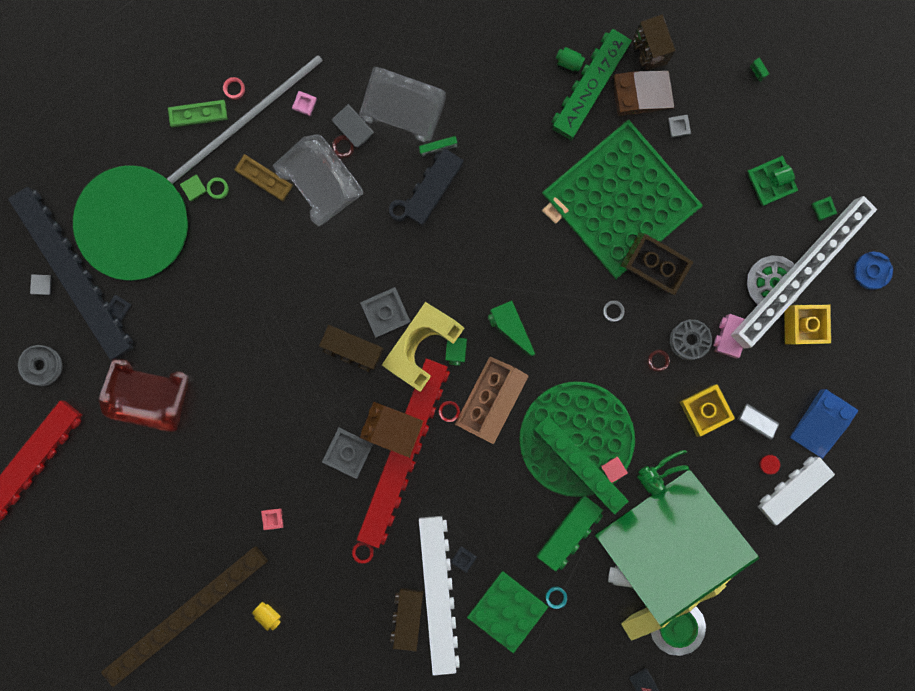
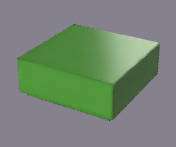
[180,175,207,201]

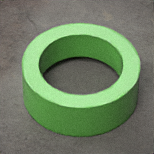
[207,178,229,199]

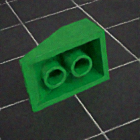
[488,301,535,357]

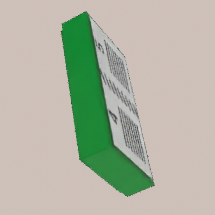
[419,136,458,157]

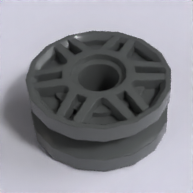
[669,319,712,361]
[18,345,62,386]

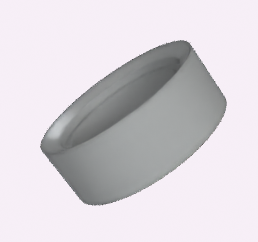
[603,301,624,322]

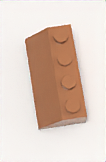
[455,357,528,444]

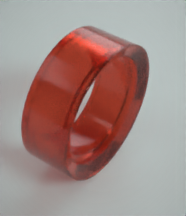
[333,135,354,157]
[648,350,670,371]

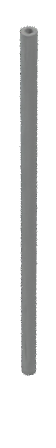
[167,55,323,184]

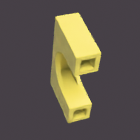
[382,302,464,392]

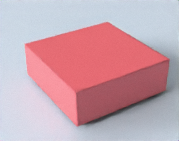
[601,457,627,483]
[261,508,283,530]

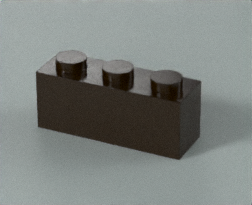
[390,588,423,651]

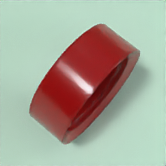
[439,401,460,422]
[352,542,374,563]

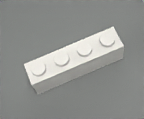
[758,457,835,525]

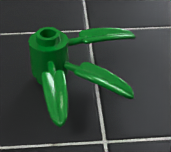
[637,450,689,495]

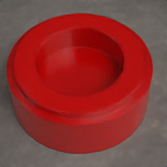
[760,455,780,474]

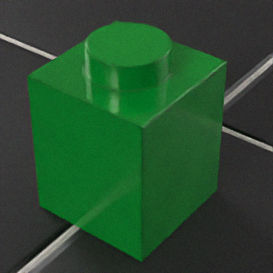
[445,338,467,366]

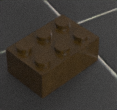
[632,14,676,71]
[621,233,693,295]
[319,325,384,372]

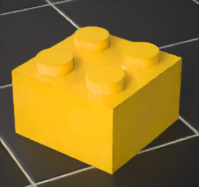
[784,305,831,344]
[680,384,735,436]

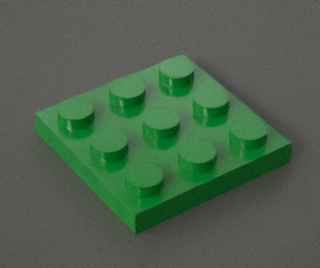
[467,571,548,653]

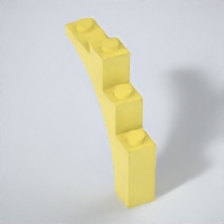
[621,579,730,641]

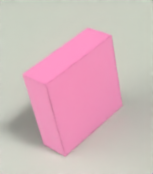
[292,91,317,116]

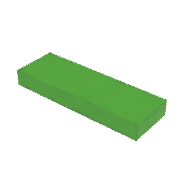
[168,100,228,127]

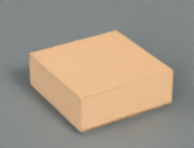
[542,197,569,224]

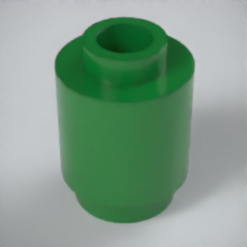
[556,47,585,72]

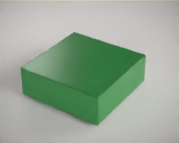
[750,58,769,81]
[811,196,838,221]

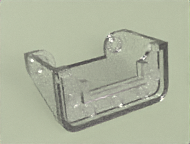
[359,67,446,142]
[273,134,363,226]

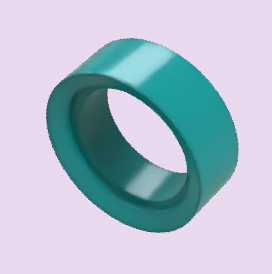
[546,587,567,609]

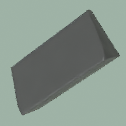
[332,104,374,147]

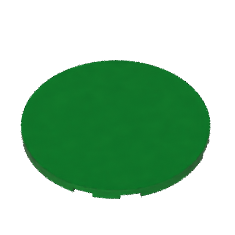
[73,166,188,281]
[520,382,635,497]

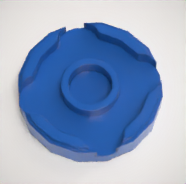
[854,251,893,290]

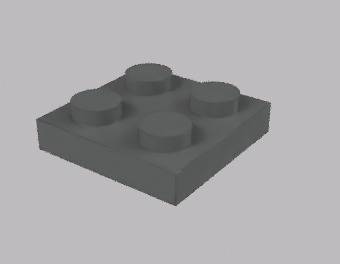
[360,287,411,338]
[322,427,374,479]

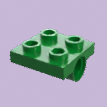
[747,156,798,206]

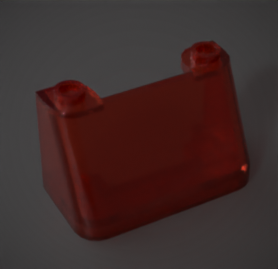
[99,359,189,431]

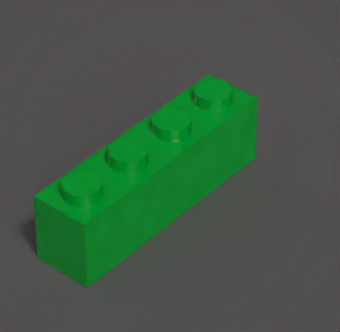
[537,495,603,571]

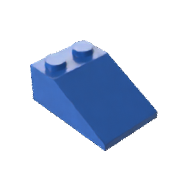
[790,389,858,459]

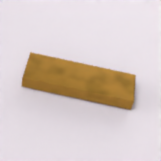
[234,154,293,202]

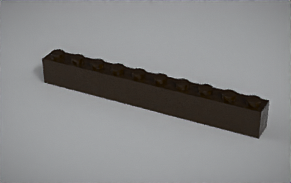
[101,546,268,687]

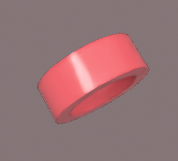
[223,77,245,100]

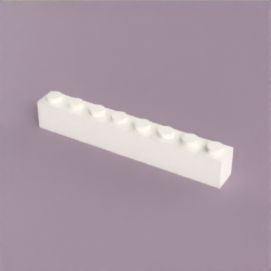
[419,516,460,675]

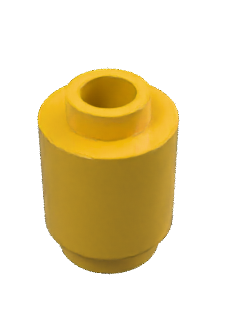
[252,602,281,631]

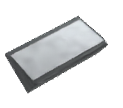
[737,404,779,440]

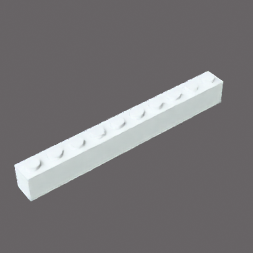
[731,196,877,349]

